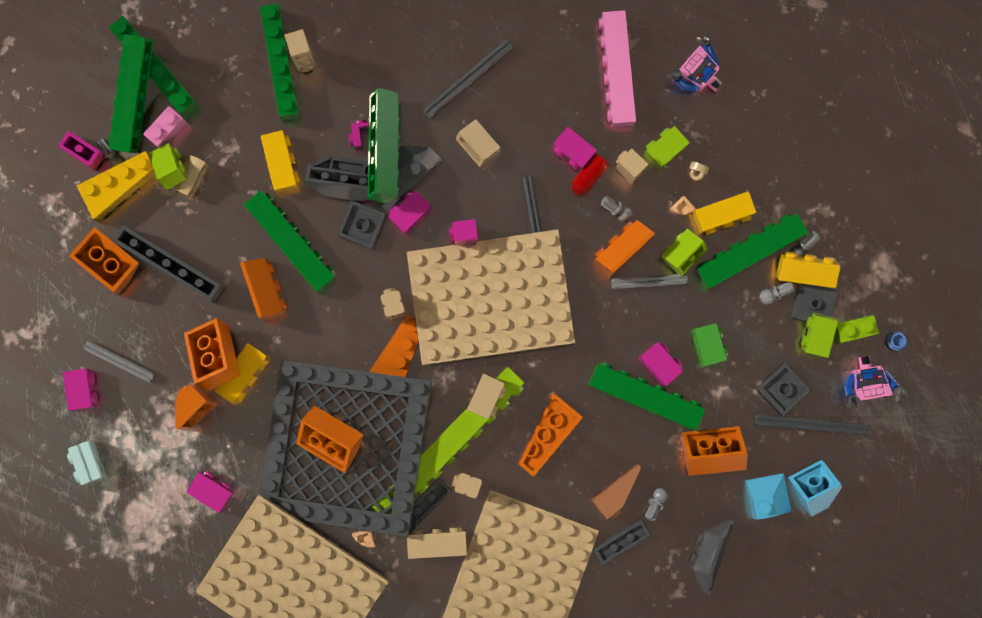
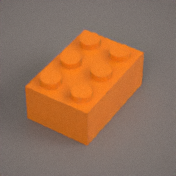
[184,318,240,391]

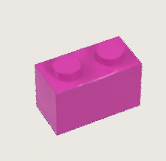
[552,126,597,171]
[58,130,105,171]
[388,190,432,235]
[449,219,478,245]
[639,342,683,387]
[63,368,98,411]
[186,471,235,513]

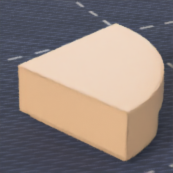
[669,196,696,215]
[352,530,376,548]

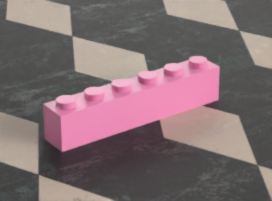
[598,10,636,127]

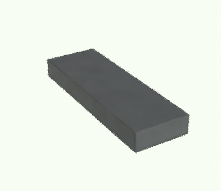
[410,477,453,531]
[592,519,652,566]

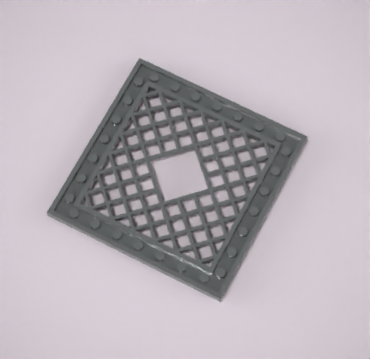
[260,360,432,537]

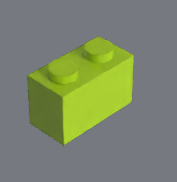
[644,126,690,171]
[149,143,187,190]
[661,229,708,277]
[801,312,838,358]
[834,315,879,344]

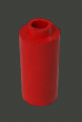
[571,154,609,195]

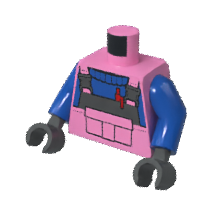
[667,32,722,92]
[844,356,907,408]

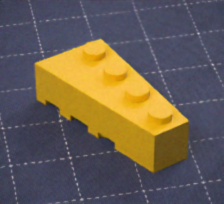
[77,151,156,223]

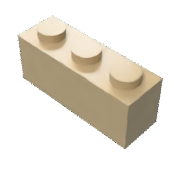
[285,29,316,72]
[407,527,467,559]

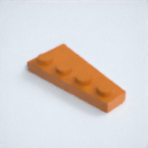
[369,314,419,377]
[519,393,583,477]

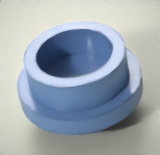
[887,332,907,351]

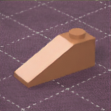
[592,465,641,519]

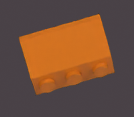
[594,220,655,278]
[69,227,139,296]
[240,258,287,321]
[175,384,217,430]
[296,405,364,473]
[682,426,748,476]

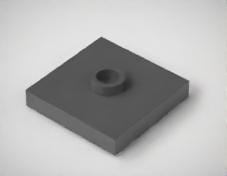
[337,200,387,250]
[791,283,838,322]
[757,362,812,416]

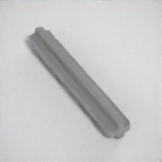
[612,274,688,289]
[84,341,155,382]

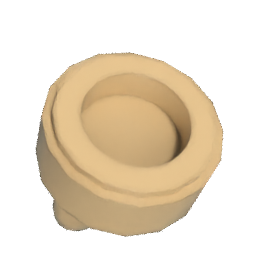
[689,162,709,181]

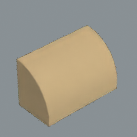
[456,119,500,167]
[171,155,209,199]

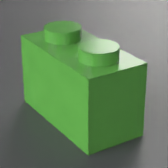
[692,323,728,367]

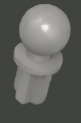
[97,138,125,168]
[601,196,632,222]
[790,231,820,257]
[760,282,795,304]
[645,488,669,521]

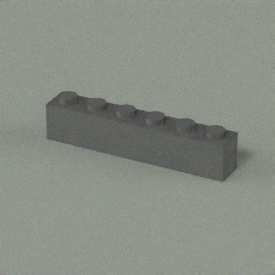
[112,225,224,303]

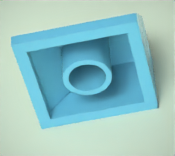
[788,460,842,517]
[745,473,792,520]

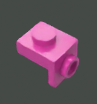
[349,120,369,151]

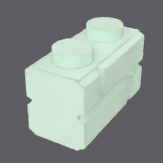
[67,440,107,485]

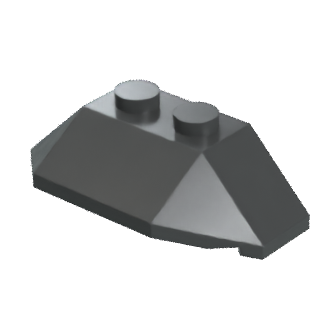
[378,145,443,213]
[304,156,368,201]
[690,519,734,596]

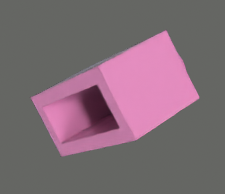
[143,106,187,148]

